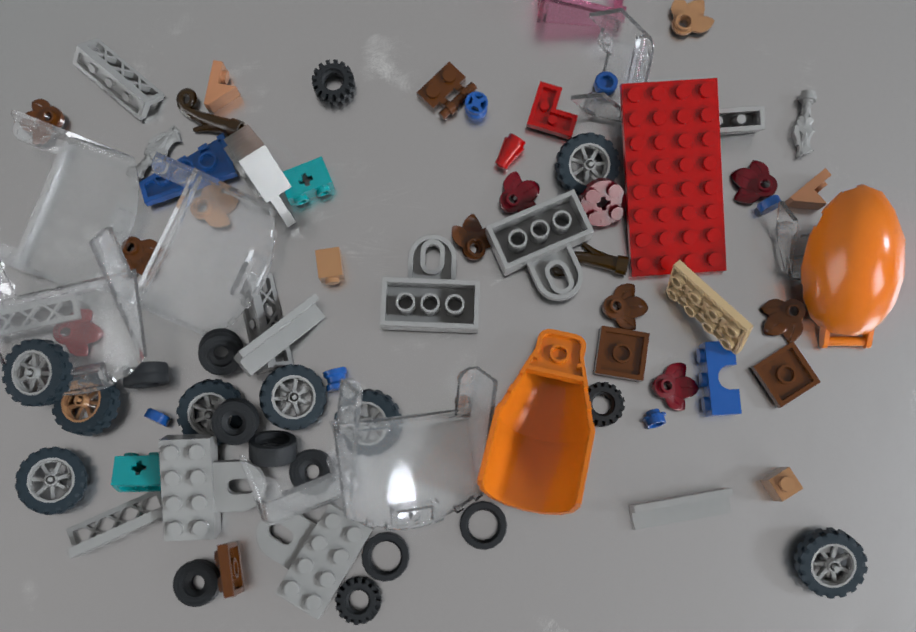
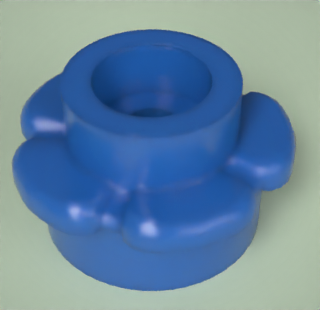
[643,409,666,429]

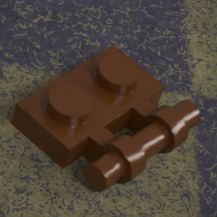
[417,62,477,120]

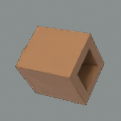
[315,247,345,285]
[760,467,803,502]

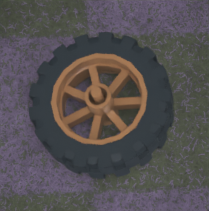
[52,368,121,436]

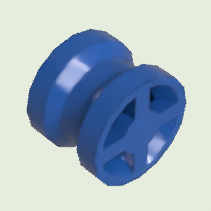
[465,91,488,120]
[323,367,351,392]

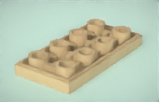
[666,260,753,355]

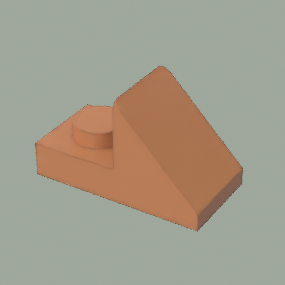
[204,60,241,113]
[783,168,831,210]

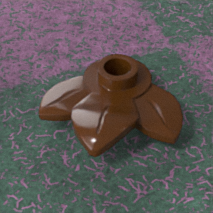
[20,99,65,145]
[451,214,491,260]
[118,236,165,279]
[602,283,648,330]
[761,299,806,343]

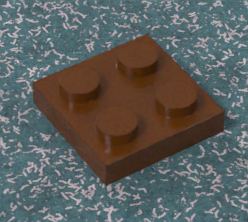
[594,326,650,382]
[751,341,821,408]
[214,541,245,598]

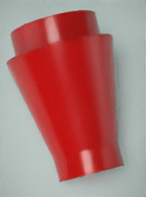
[495,133,526,170]

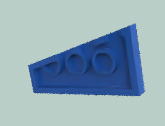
[139,133,238,206]

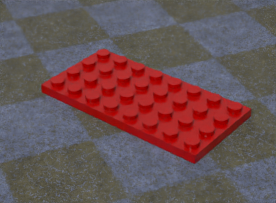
[620,78,727,277]

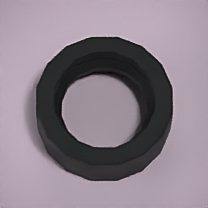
[249,430,297,467]
[460,501,507,550]
[361,532,410,582]

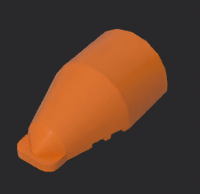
[477,329,595,515]

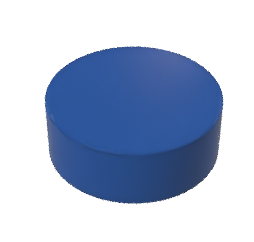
[594,71,618,96]
[757,195,783,215]
[144,408,170,427]

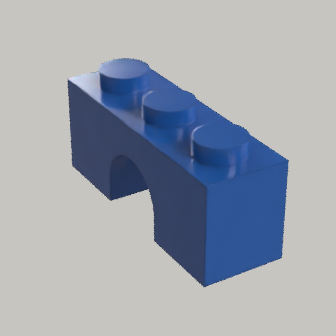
[696,341,742,417]

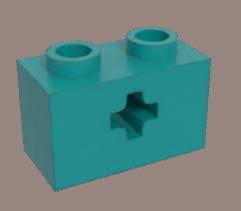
[283,156,335,206]
[111,452,161,492]

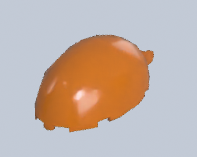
[801,184,906,349]

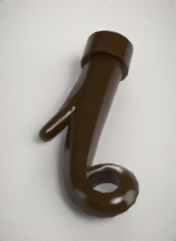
[176,88,245,136]
[550,242,629,277]

